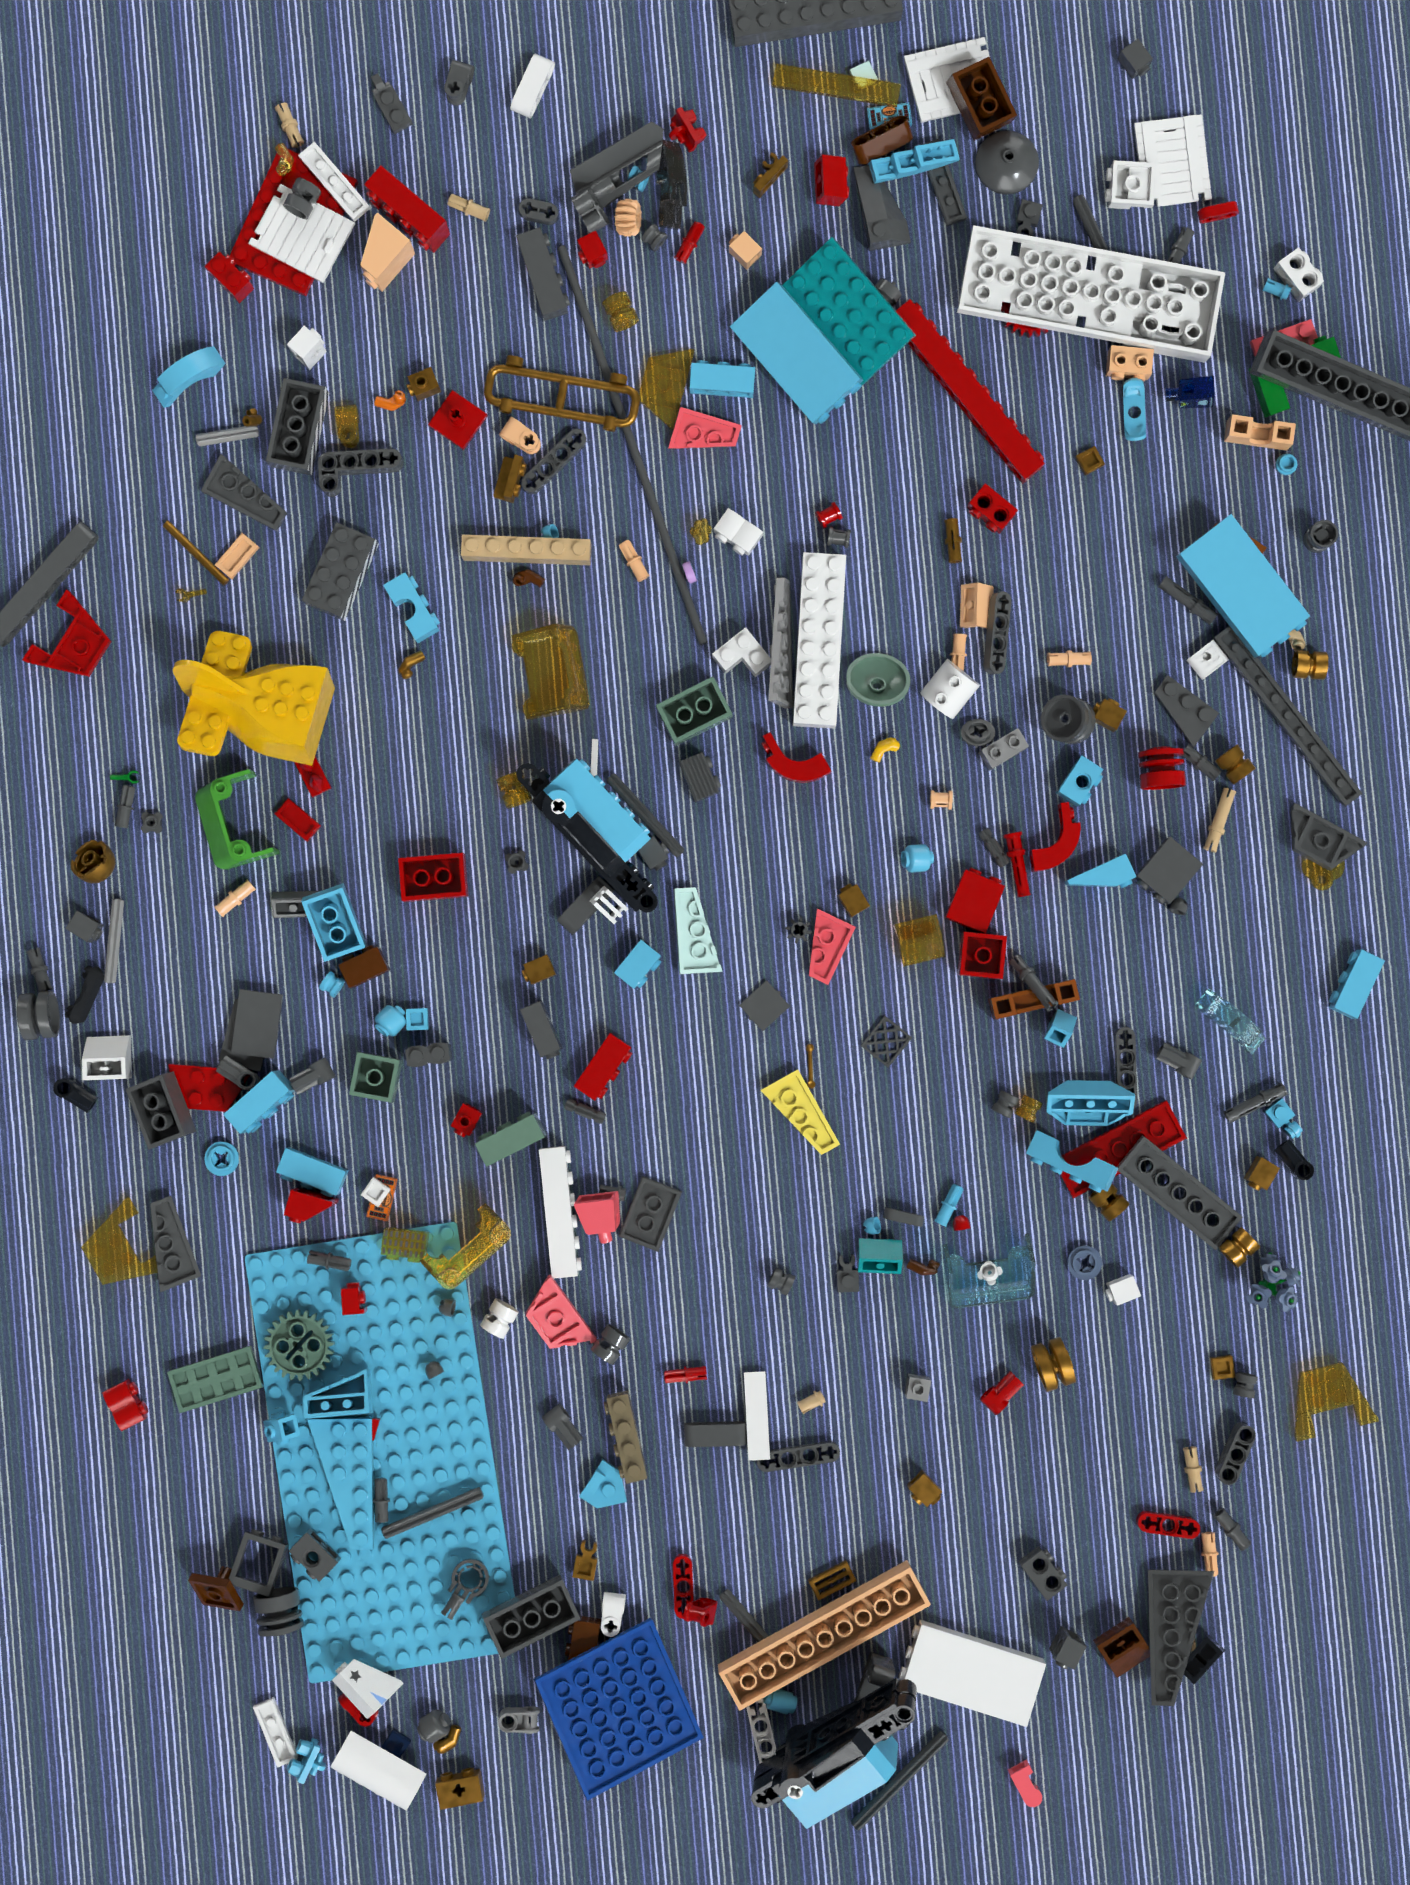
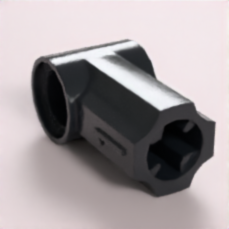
[53,1078,98,1113]
[1274,1139,1314,1180]

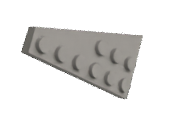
[768,577,793,709]

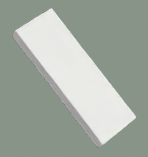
[253,1697,298,1768]

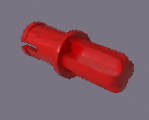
[674,221,705,264]
[664,1366,707,1384]

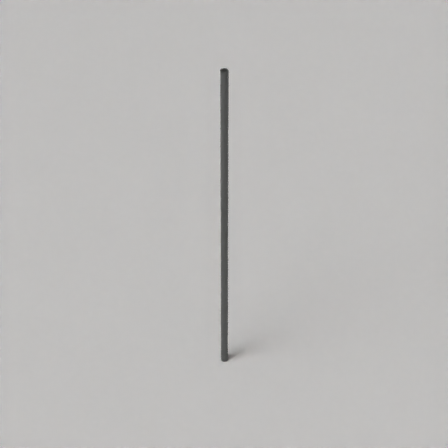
[558,245,708,645]

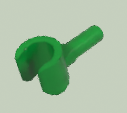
[110,770,139,784]

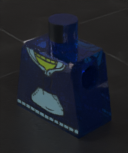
[1166,376,1215,408]

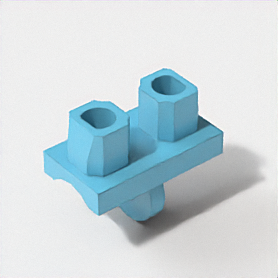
[287,1738,326,1784]

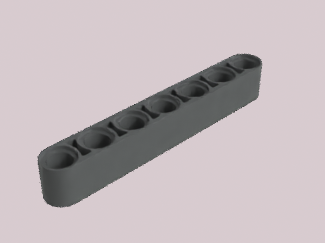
[0,522,99,647]

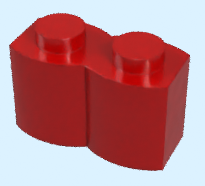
[102,1378,149,1431]

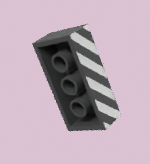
[266,378,329,476]
[302,522,379,621]

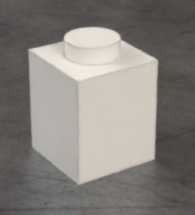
[1105,1274,1141,1306]

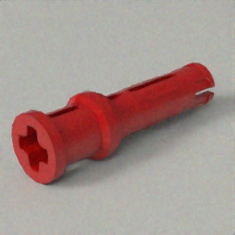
[1003,831,1031,898]

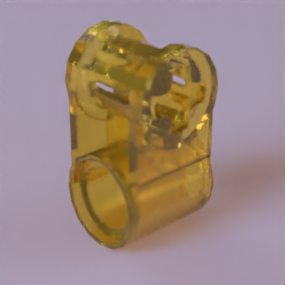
[334,404,359,448]

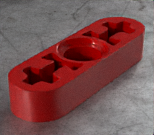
[1136,1511,1200,1539]
[673,1554,694,1619]

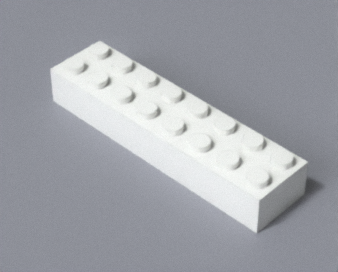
[792,552,846,729]

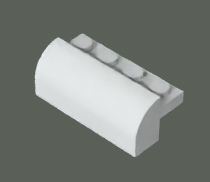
[331,1731,426,1810]

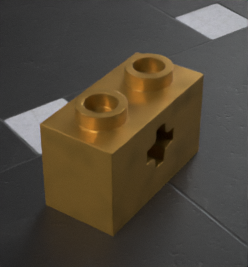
[435,1768,485,1810]

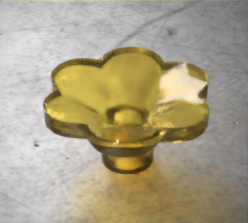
[690,518,711,545]

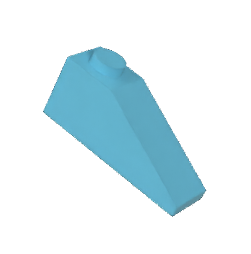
[1064,854,1137,888]

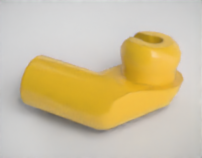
[870,737,900,763]

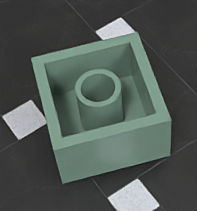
[349,1052,403,1103]

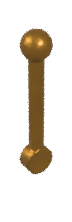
[806,1044,816,1089]

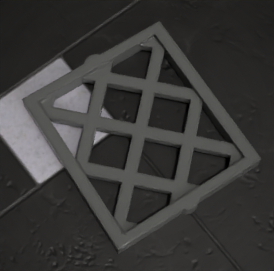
[861,1016,912,1068]

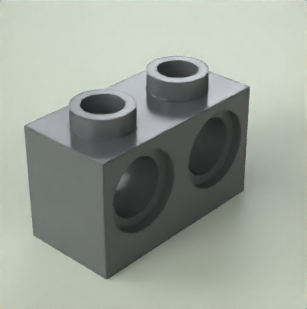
[1018,1546,1068,1601]
[1049,1626,1087,1670]

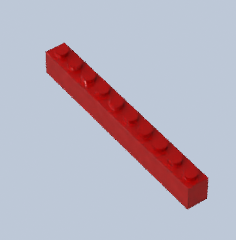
[896,299,1045,484]

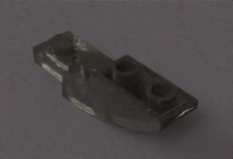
[656,140,687,230]

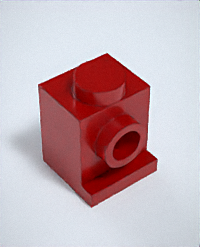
[341,1282,367,1315]

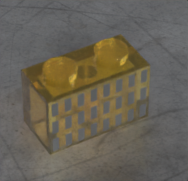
[381,1227,429,1263]

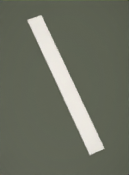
[591,739,598,777]

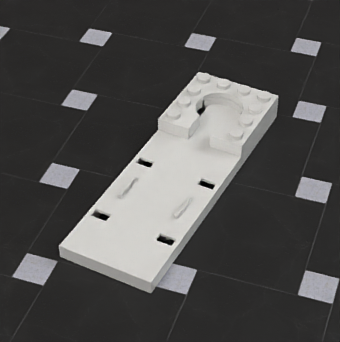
[957,225,1225,363]

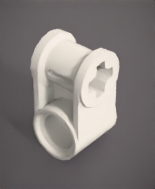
[601,1592,626,1637]

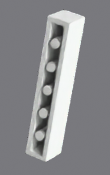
[539,1146,582,1279]

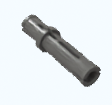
[1158,576,1218,625]
[1009,954,1058,1011]
[1223,1082,1288,1124]

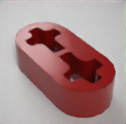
[1197,201,1239,223]

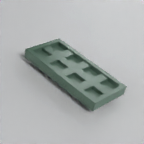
[167,1345,264,1414]

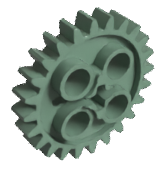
[263,1309,335,1381]

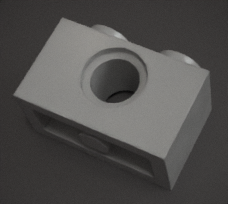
[979,728,1029,771]

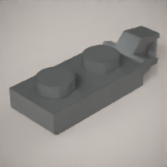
[371,73,413,134]

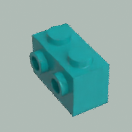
[857,1238,903,1274]

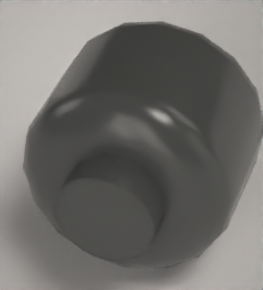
[417,1709,451,1743]

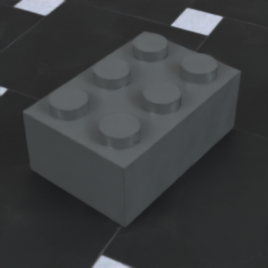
[125,1071,197,1150]

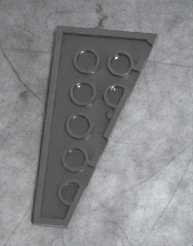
[1148,1570,1215,1706]

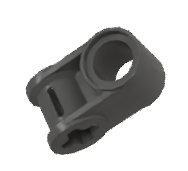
[444,60,475,106]

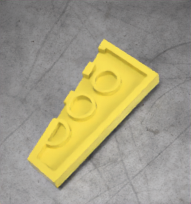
[761,1069,840,1155]

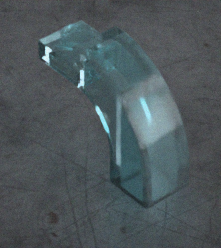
[1195,988,1266,1055]

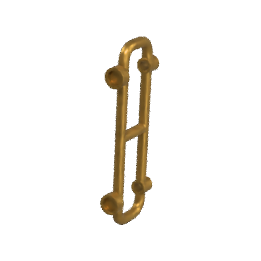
[484,355,640,432]

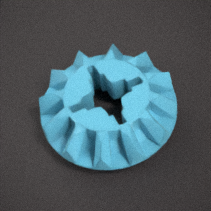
[204,1142,239,1176]

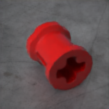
[815,502,843,529]

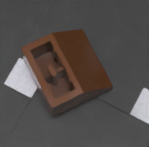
[1093,1617,1150,1678]

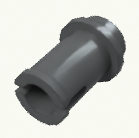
[599,1184,626,1203]

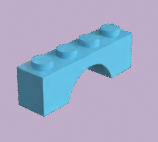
[1026,1130,1118,1193]

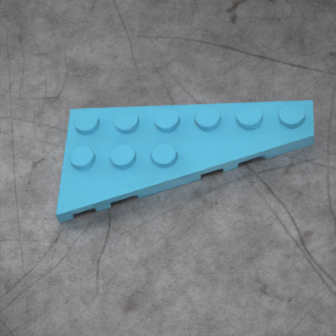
[307,1417,374,1550]

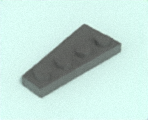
[201,454,287,532]
[150,1196,201,1292]

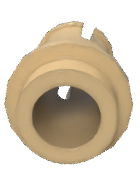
[797,1390,826,1414]

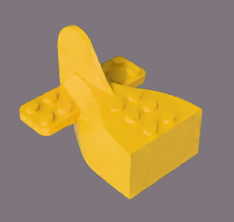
[173,631,335,766]

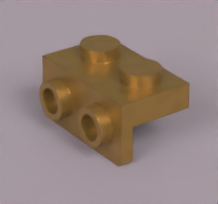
[493,455,527,503]

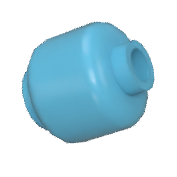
[901,844,934,873]
[374,1005,406,1037]

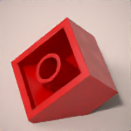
[284,1187,339,1223]

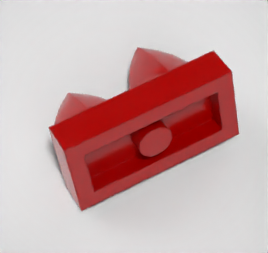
[294,755,332,798]

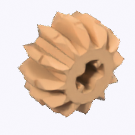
[614,199,642,237]

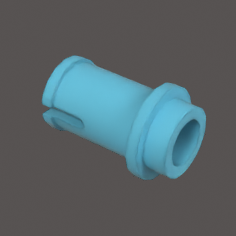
[1262,278,1291,300]

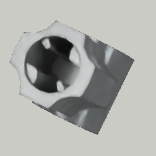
[1155,1043,1202,1080]
[216,1056,260,1091]
[289,1057,336,1095]
[542,1404,583,1450]

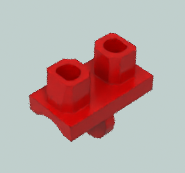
[669,107,707,152]

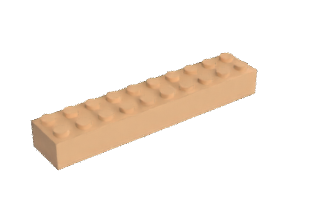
[718,1560,931,1711]

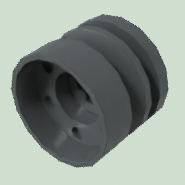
[253,1586,304,1637]

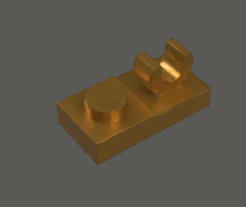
[753,152,788,198]

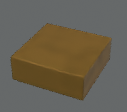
[1075,446,1105,476]
[1210,1355,1235,1380]

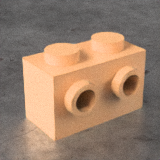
[1106,345,1154,382]

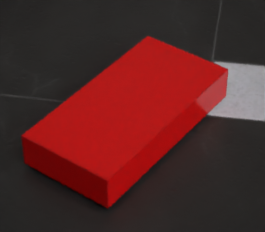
[275,798,321,842]

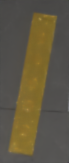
[772,64,901,107]

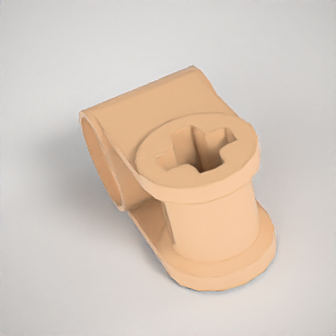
[499,417,541,454]

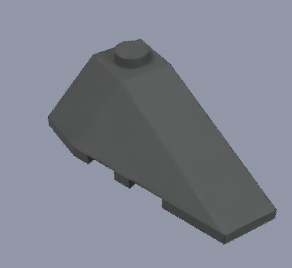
[853,165,911,251]

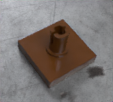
[188,1566,244,1611]

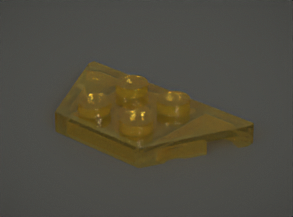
[639,349,695,430]

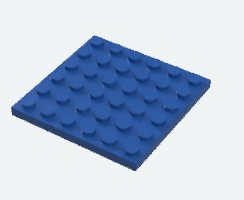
[533,1618,704,1801]

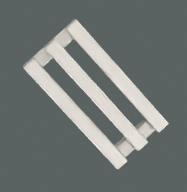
[590,886,628,924]

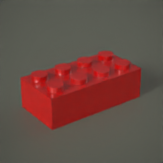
[364,165,450,253]

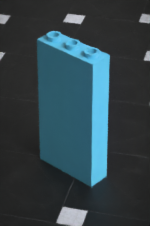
[730,282,864,424]
[1176,514,1310,658]

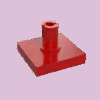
[428,390,488,450]

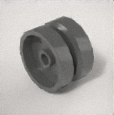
[1041,694,1096,745]
[17,991,60,1040]

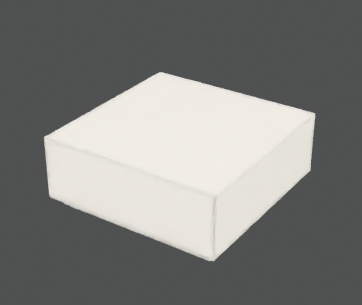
[361,1177,391,1207]

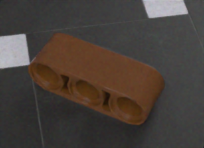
[851,116,913,165]

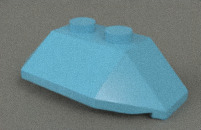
[1046,1080,1135,1126]

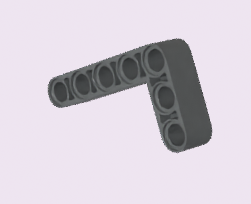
[854,1652,895,1701]

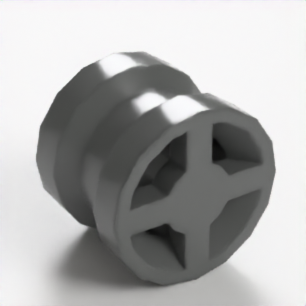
[641,224,668,252]

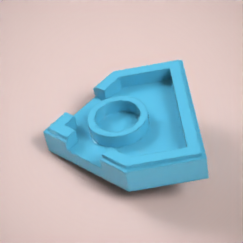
[579,1459,627,1508]

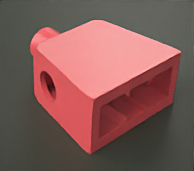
[574,1191,620,1244]

